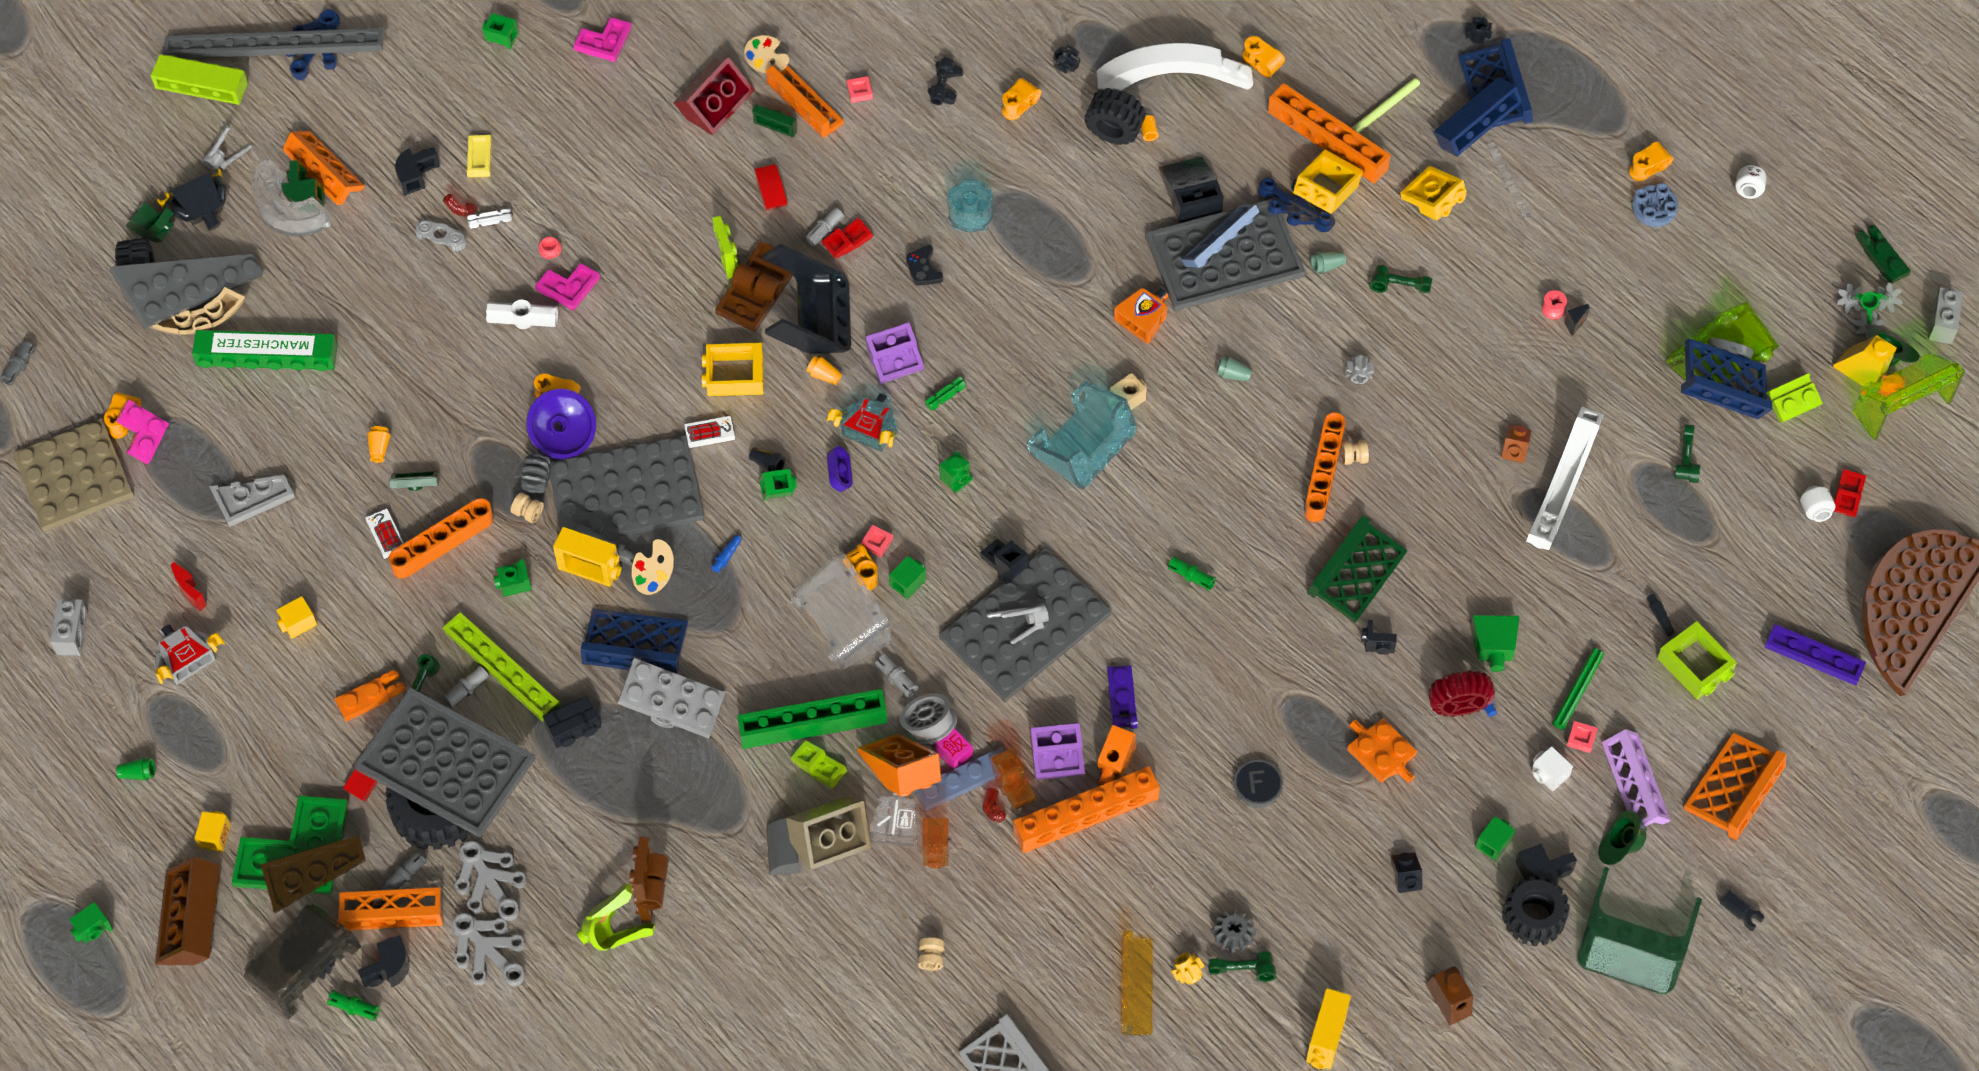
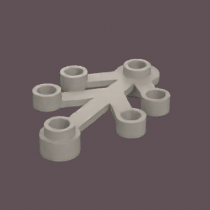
[455,841,527,921]
[452,913,525,986]

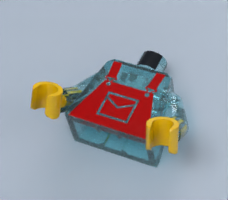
[826,393,898,452]

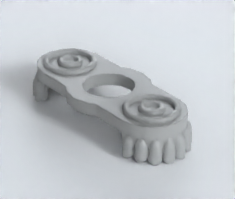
[415,220,467,252]

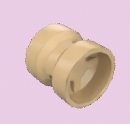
[1342,440,1369,465]
[511,492,544,524]
[918,938,944,971]

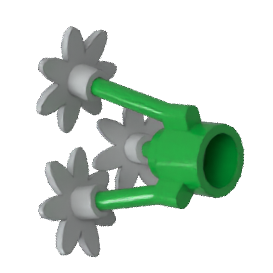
[1837,283,1903,339]

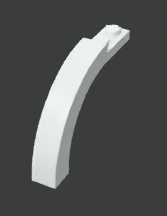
[1097,43,1253,91]
[1526,407,1604,550]

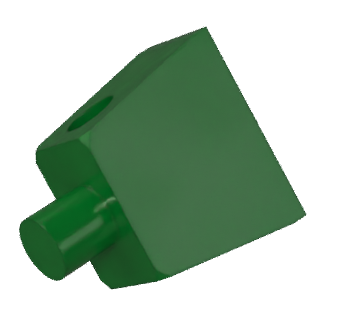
[1470,615,1519,672]

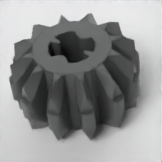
[521,454,551,494]
[1212,909,1256,954]

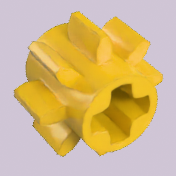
[1171,952,1205,984]

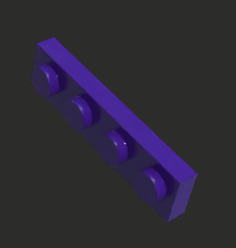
[1764,624,1866,686]

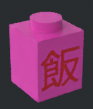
[935,728,973,770]

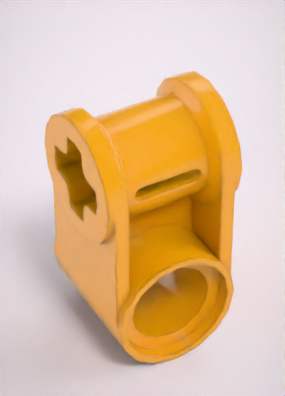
[1242,36,1285,78]
[1002,78,1041,120]
[1629,141,1673,181]
[534,373,581,399]
[104,392,141,439]
[839,543,879,591]

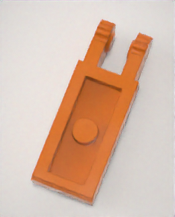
[334,670,406,722]

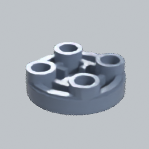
[1632,183,1678,227]

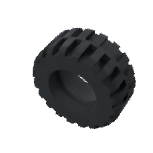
[385,787,468,850]

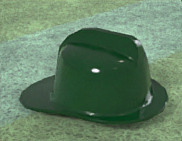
[1868,329,1920,366]
[1598,810,1647,865]

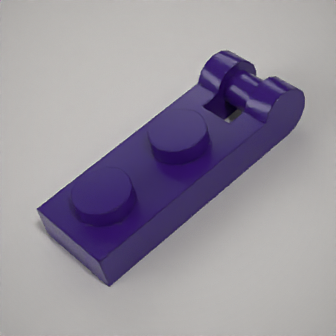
[1107,666,1138,729]

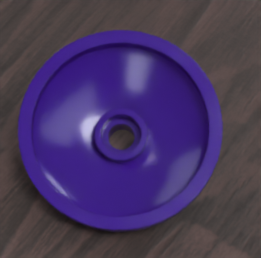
[526,389,596,460]

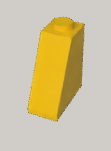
[1833,335,1896,392]

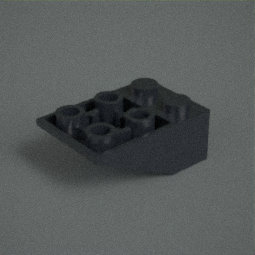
[1159,157,1224,223]

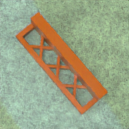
[766,65,844,138]
[282,131,365,205]
[338,887,443,931]

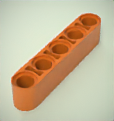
[1305,412,1345,522]
[389,498,494,578]

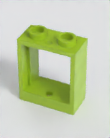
[1657,621,1737,699]

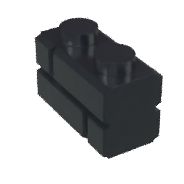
[542,696,601,748]

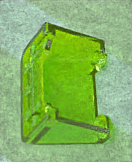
[1665,301,1779,384]

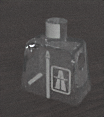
[869,792,917,846]

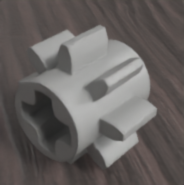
[1345,355,1374,384]

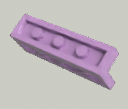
[1602,729,1671,826]

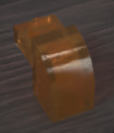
[991,748,1036,810]

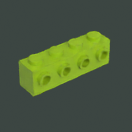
[151,54,248,105]

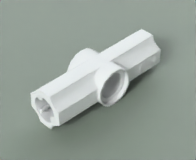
[486,299,559,329]

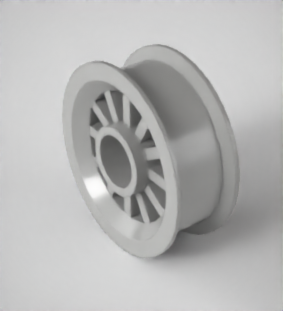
[900,693,957,745]

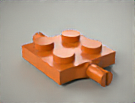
[1347,718,1417,784]

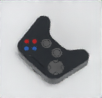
[906,245,943,286]

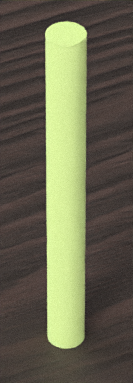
[1351,78,1420,133]

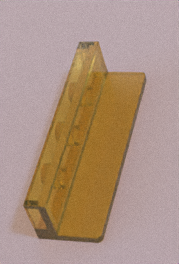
[1122,930,1153,1036]

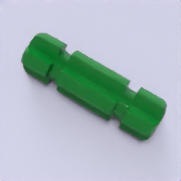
[925,377,966,411]

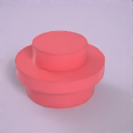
[538,237,561,259]

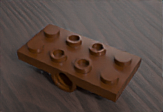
[715,241,793,332]
[629,837,669,924]

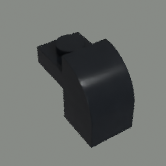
[395,147,440,196]
[980,538,1029,582]
[1516,844,1577,887]
[358,935,410,988]

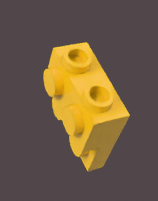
[1400,165,1466,221]

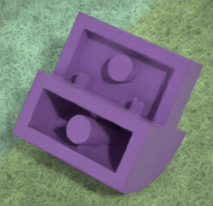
[865,323,924,384]
[1030,723,1085,780]

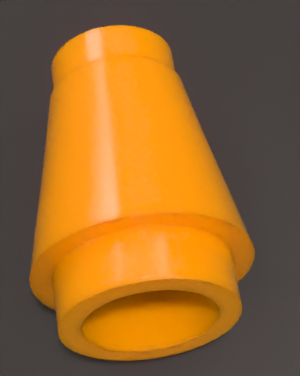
[806,355,843,385]
[367,426,391,463]

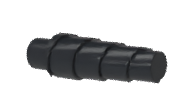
[1647,594,1674,636]

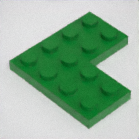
[231,796,349,895]

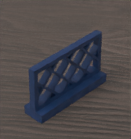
[1458,38,1533,128]
[1681,338,1772,419]
[580,609,688,674]

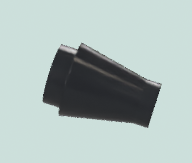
[749,447,785,472]

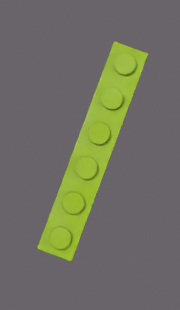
[442,612,560,722]

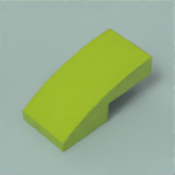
[791,740,847,789]

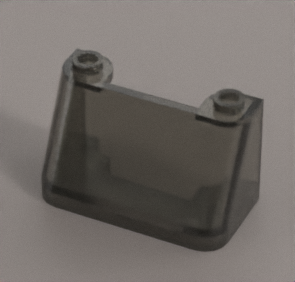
[244,904,361,1020]

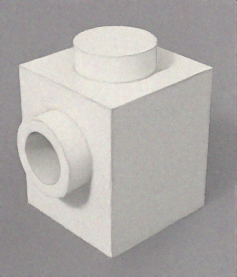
[1531,746,1573,792]

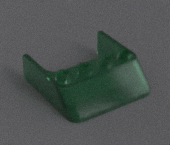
[1576,867,1702,995]

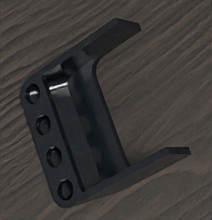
[763,244,851,354]

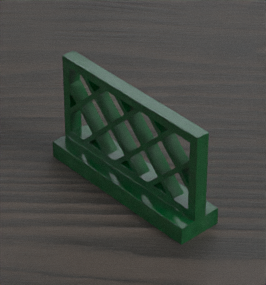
[1307,515,1408,623]

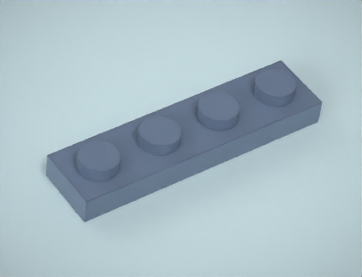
[1181,204,1260,268]
[914,747,1013,812]

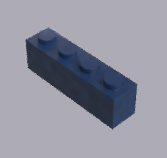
[1433,77,1522,157]

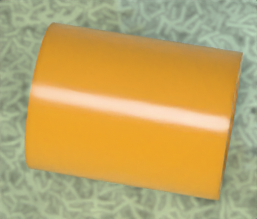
[1141,115,1158,141]

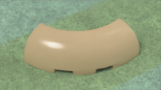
[151,287,246,335]

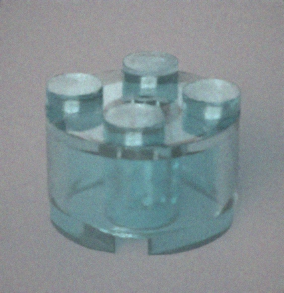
[948,179,993,232]

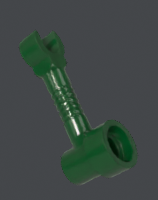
[1369,265,1432,293]
[1675,424,1700,483]
[399,654,440,703]
[1208,951,1277,982]

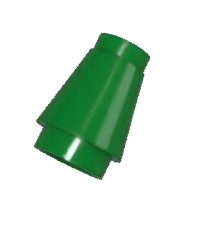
[116,756,156,781]

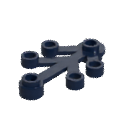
[286,10,340,80]
[1257,178,1335,232]

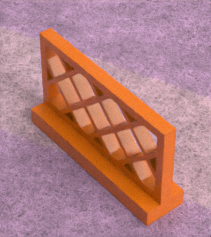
[1684,733,1786,840]

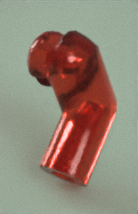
[443,194,477,218]
[982,788,1006,823]

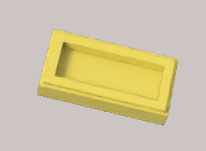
[467,135,492,177]

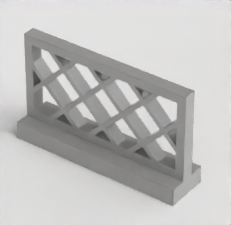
[959,1014,1049,1071]

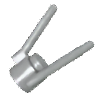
[202,125,253,172]
[986,603,1049,644]

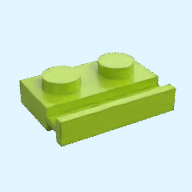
[1766,373,1823,423]

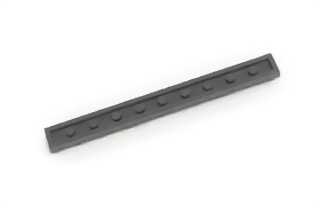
[163,28,385,58]

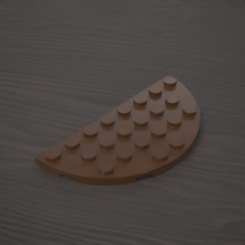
[1862,529,1979,696]

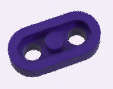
[827,446,853,492]

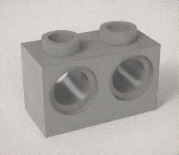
[1929,287,1963,344]
[50,599,88,656]

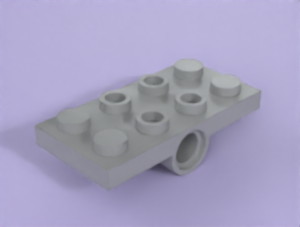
[617,658,725,738]

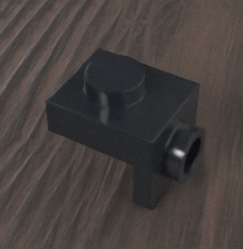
[1361,620,1397,655]
[1391,852,1422,893]

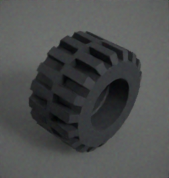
[1084,88,1146,145]
[115,238,155,296]
[1503,876,1570,946]

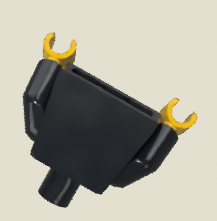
[157,169,227,231]

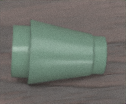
[1310,252,1346,274]
[1217,356,1253,382]

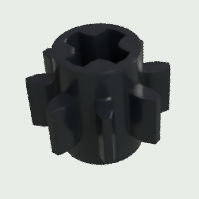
[1465,17,1492,44]
[1053,45,1080,74]

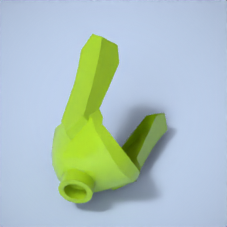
[575,883,655,951]

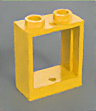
[1293,150,1363,214]
[702,343,764,396]
[553,527,622,587]
[1306,988,1351,1069]

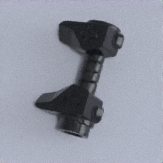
[928,58,963,106]

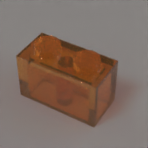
[922,818,949,869]

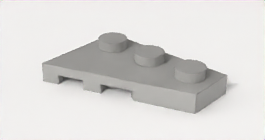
[209,475,295,527]

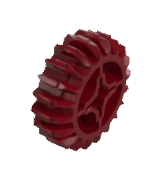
[1428,670,1495,717]

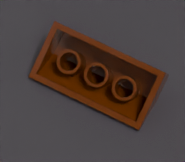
[155,857,220,965]

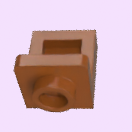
[1501,425,1532,463]

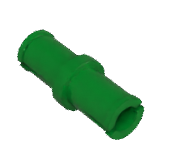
[1168,556,1216,591]
[327,990,380,1022]

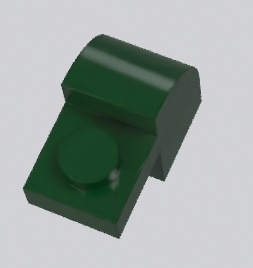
[281,160,324,210]
[126,202,174,243]

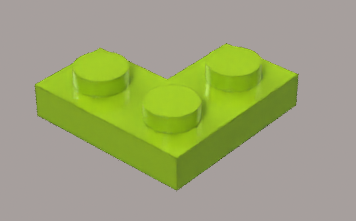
[712,215,738,279]

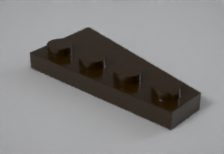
[261,835,366,913]

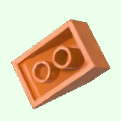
[857,733,941,796]

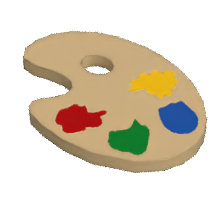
[744,35,790,74]
[632,539,674,595]

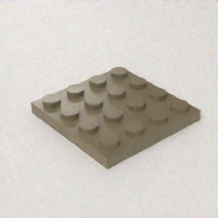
[12,418,134,532]

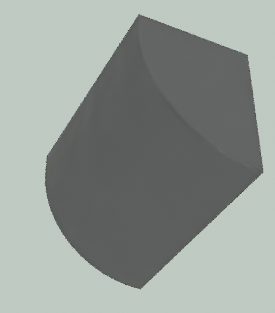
[766,818,799,876]

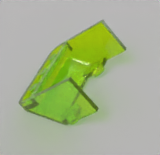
[1853,353,1965,440]

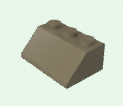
[786,796,871,870]

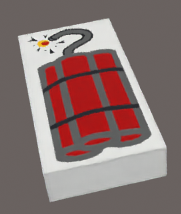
[684,416,735,448]
[365,509,404,559]

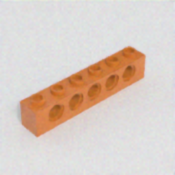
[1268,83,1391,184]
[1013,766,1160,853]

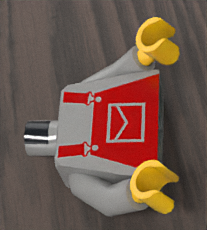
[155,624,225,685]

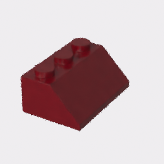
[673,57,755,135]

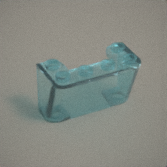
[1026,381,1136,489]

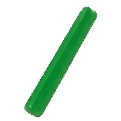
[1553,648,1604,730]

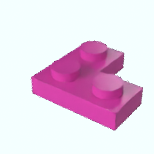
[574,17,632,62]
[535,263,600,311]
[116,400,169,464]

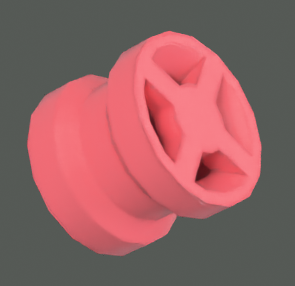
[1542,290,1567,319]

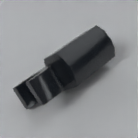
[1720,890,1765,932]

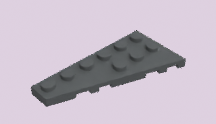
[109,254,263,329]

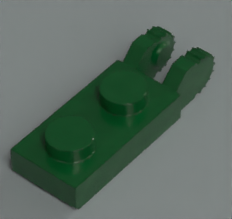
[1856,225,1911,284]

